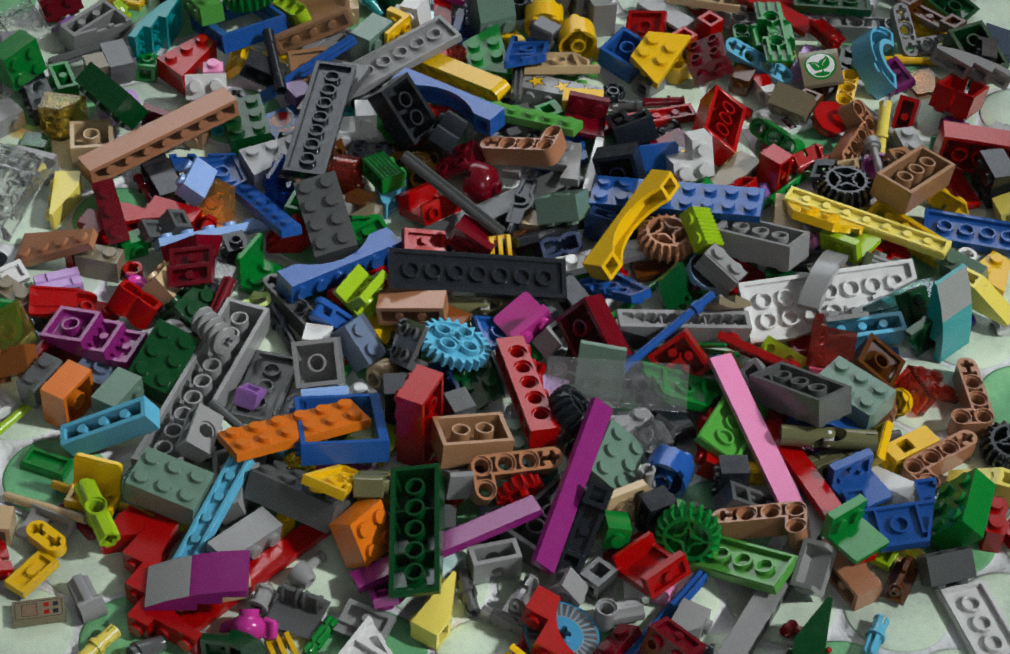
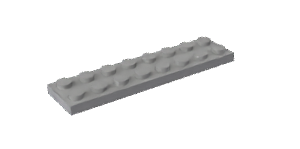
[348,15,463,103]

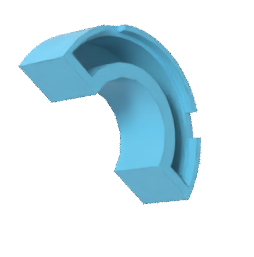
[851,26,897,100]

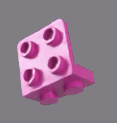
[493,292,554,344]

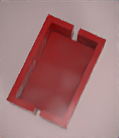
[929,73,990,120]

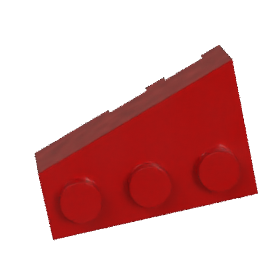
[156,33,217,95]

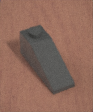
[713,480,775,510]

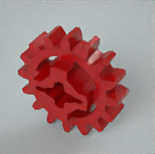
[493,473,545,506]

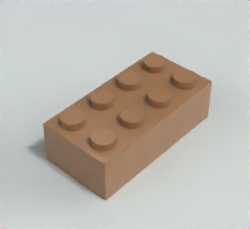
[869,145,956,214]

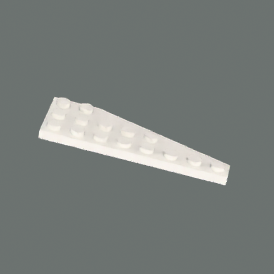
[737,258,917,346]

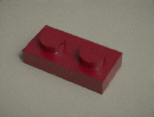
[592,623,642,654]

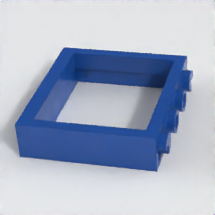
[189,1,290,54]
[289,393,389,466]

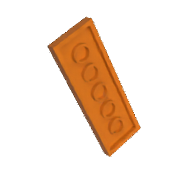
[217,399,371,463]

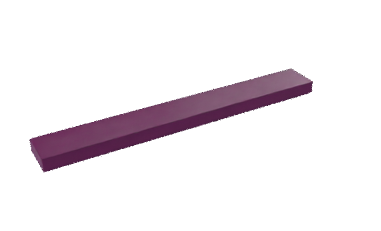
[531,397,613,575]
[349,495,543,594]

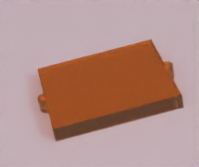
[910,68,940,97]

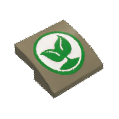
[797,48,844,89]

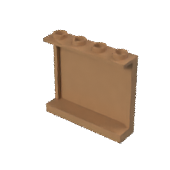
[271,0,354,55]

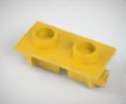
[926,188,969,215]

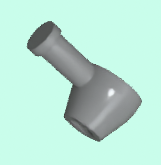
[287,550,327,589]

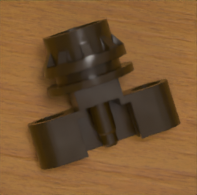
[390,145,440,188]

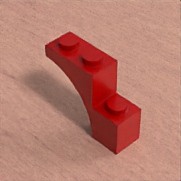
[520,585,575,654]

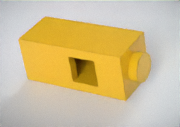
[880,425,940,475]

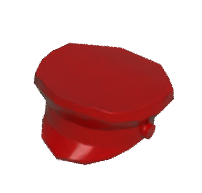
[811,101,847,138]

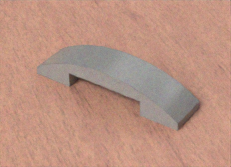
[797,250,849,312]

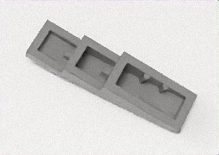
[929,45,1010,91]

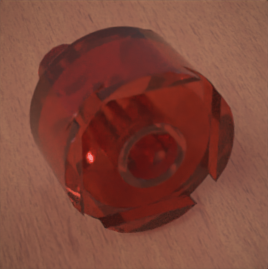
[327,154,365,195]

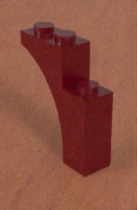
[91,178,131,246]

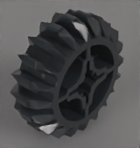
[816,164,873,209]
[548,384,589,439]
[979,420,1010,469]

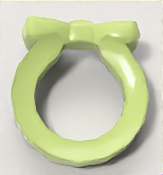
[242,290,272,307]

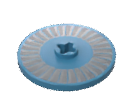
[524,601,600,654]

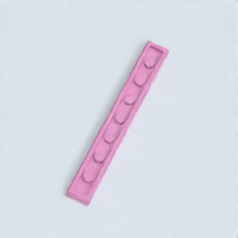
[708,353,804,503]

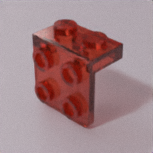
[894,365,960,417]

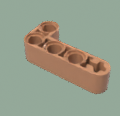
[828,99,877,162]
[480,125,567,167]
[947,357,995,439]
[900,430,978,497]
[467,447,563,506]
[712,501,811,551]

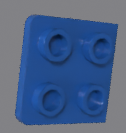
[639,141,679,176]
[826,448,892,508]

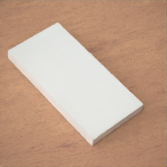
[937,579,1010,654]

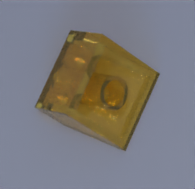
[38,92,88,142]

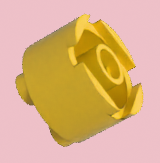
[525,0,564,36]
[557,14,597,59]

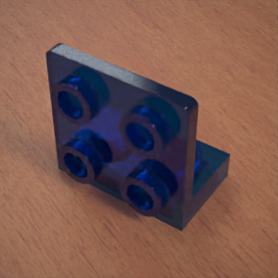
[263,153,296,211]

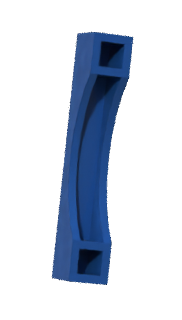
[391,67,505,137]
[276,227,402,304]

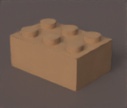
[429,412,514,469]

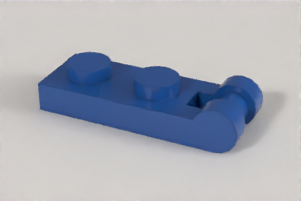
[309,297,354,331]

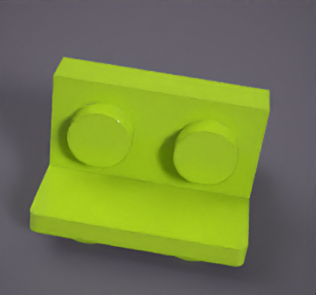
[333,264,388,320]

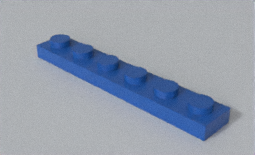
[233,184,302,238]

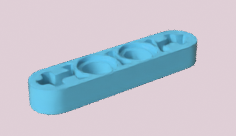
[724,37,793,84]

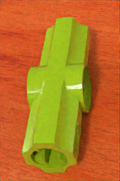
[74,477,121,548]

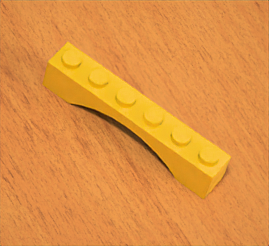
[582,169,680,281]

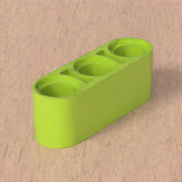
[273,0,312,27]

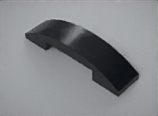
[555,479,614,575]

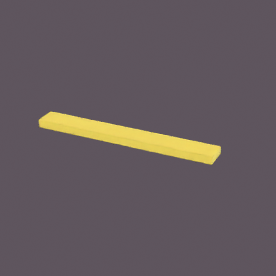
[782,186,952,260]

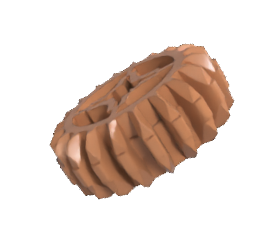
[637,213,693,265]

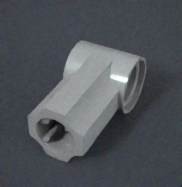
[67,573,108,624]
[593,598,645,632]

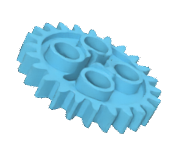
[420,317,492,372]

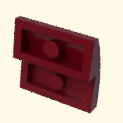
[167,244,215,289]

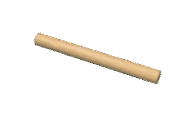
[3,491,87,524]

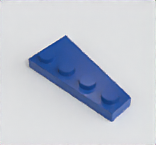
[578,272,652,305]

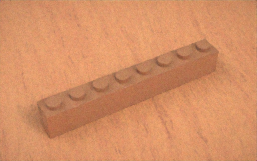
[77,87,239,184]

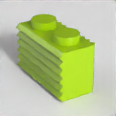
[679,206,725,254]

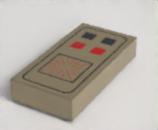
[12,595,66,628]

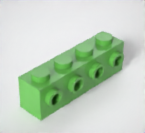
[181,0,225,27]

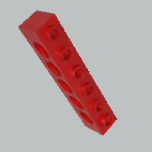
[495,335,562,449]

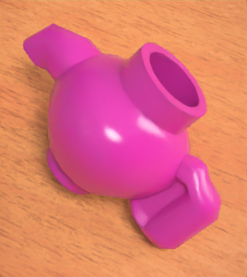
[219,608,278,640]

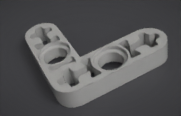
[889,3,946,57]

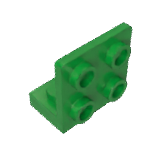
[235,232,283,299]
[820,494,889,565]

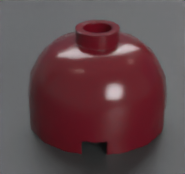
[463,160,502,204]

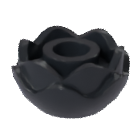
[603,83,626,105]

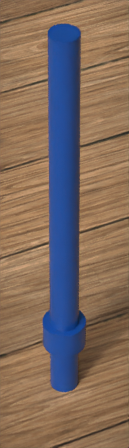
[624,290,716,374]

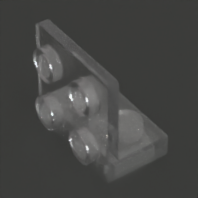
[0,0,51,40]

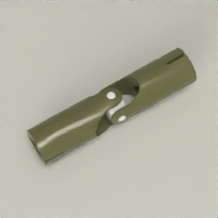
[448,296,515,317]
[779,424,878,451]

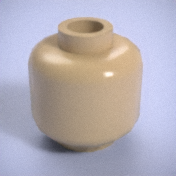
[366,358,400,391]

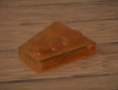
[197,178,236,226]

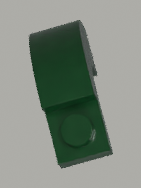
[200,629,266,654]

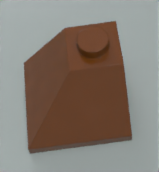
[848,333,906,388]

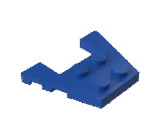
[169,153,248,209]
[841,477,936,553]

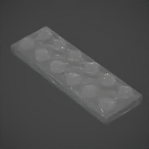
[546,356,690,412]

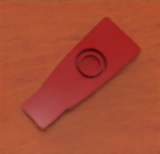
[28,285,119,320]

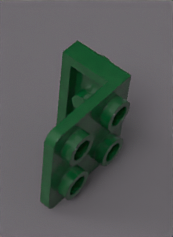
[655,261,709,310]
[155,285,215,329]

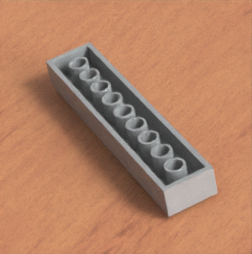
[131,297,270,469]

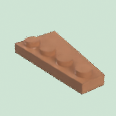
[14,228,98,268]

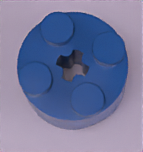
[646,444,695,499]

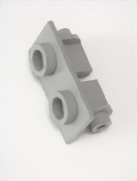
[501,573,539,619]

